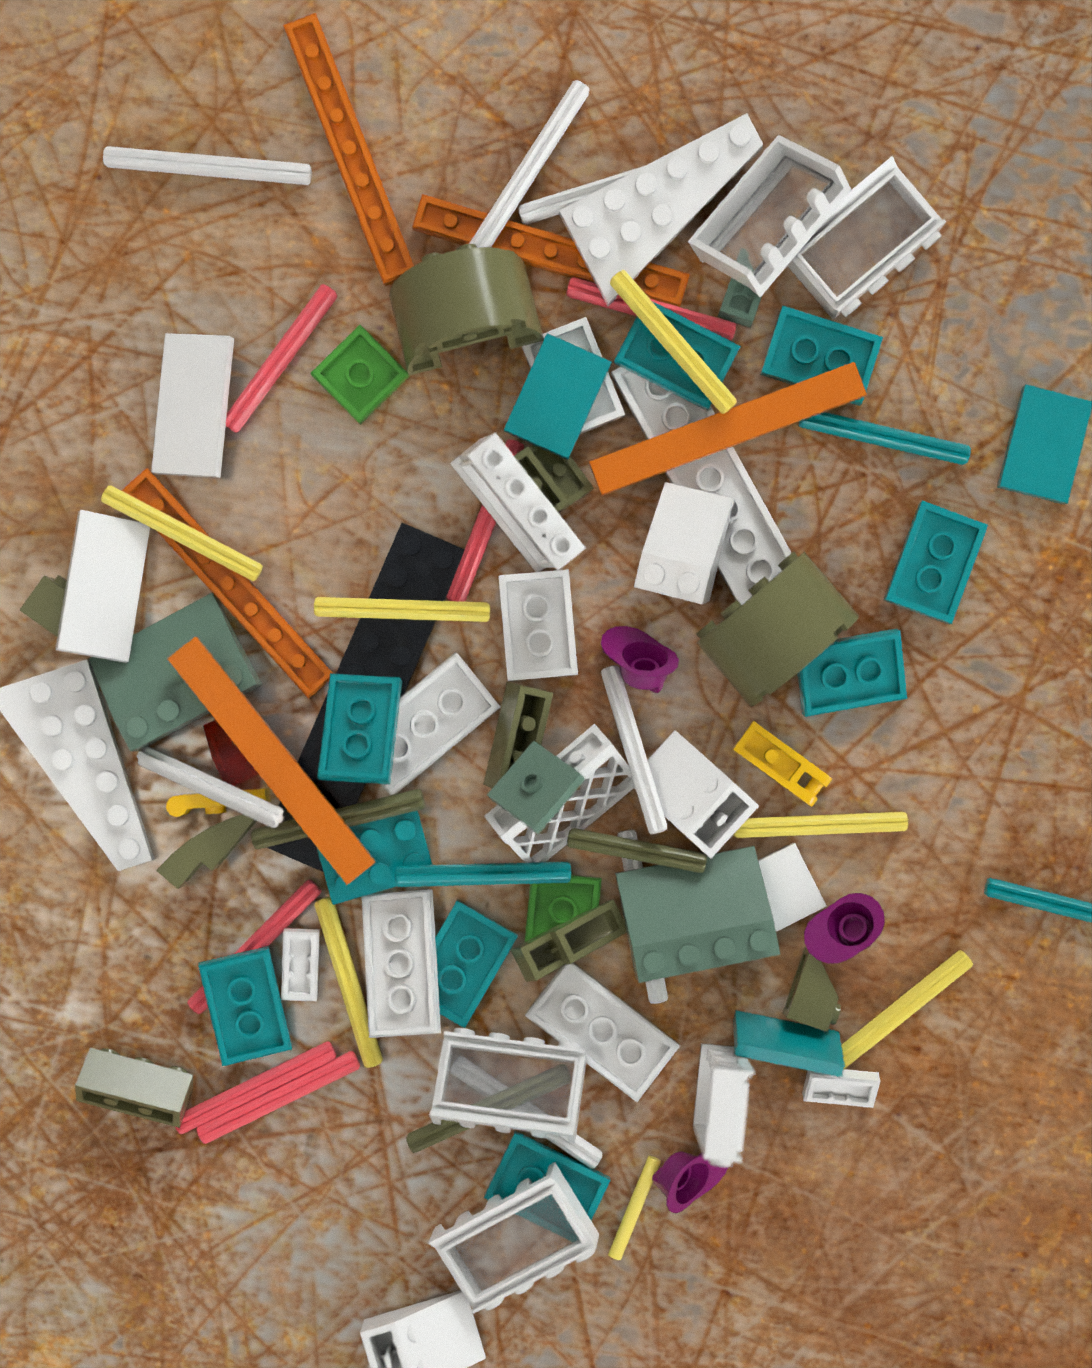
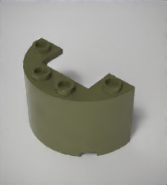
[389,244,544,376]
[696,551,860,707]

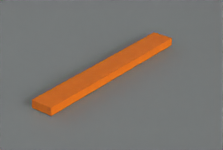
[283,13,414,286]
[412,194,690,307]
[589,362,867,496]
[121,468,334,699]
[167,636,376,885]

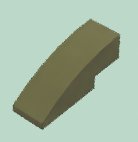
[156,814,257,889]
[511,899,627,982]

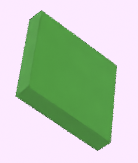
[310,325,410,425]
[525,875,601,942]

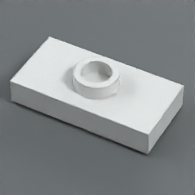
[281,928,320,1001]
[802,1069,880,1108]

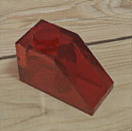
[203,720,260,787]

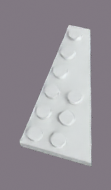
[559,113,763,306]
[0,659,154,871]

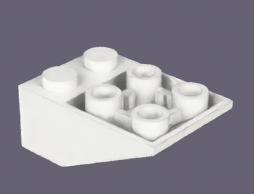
[628,730,759,858]
[360,1290,486,1368]

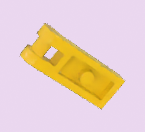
[732,721,832,807]
[166,788,271,817]

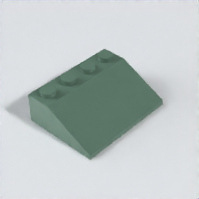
[89,593,263,752]
[615,846,781,983]

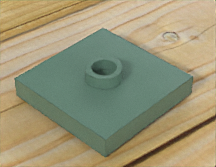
[487,741,586,835]

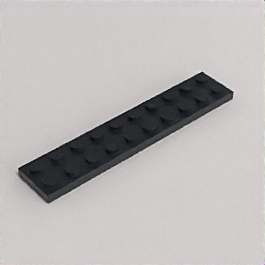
[266,523,465,872]

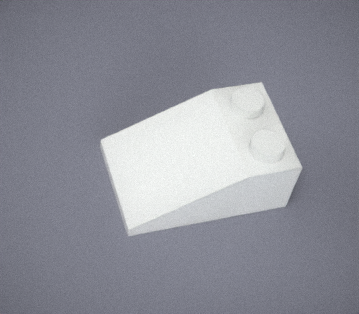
[634,482,734,604]

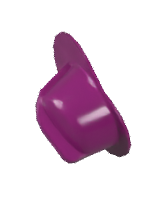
[601,626,679,693]
[804,893,885,964]
[652,1152,728,1214]

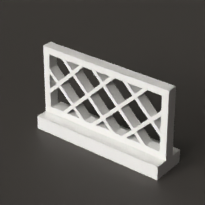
[484,724,634,863]

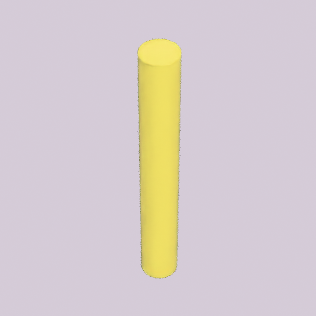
[608,1156,661,1260]

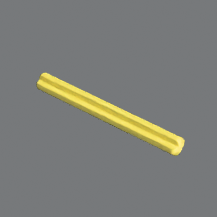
[610,270,737,414]
[101,485,263,581]
[314,597,490,622]
[733,812,908,838]
[314,897,383,1068]
[841,950,973,1069]

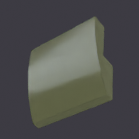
[514,445,594,513]

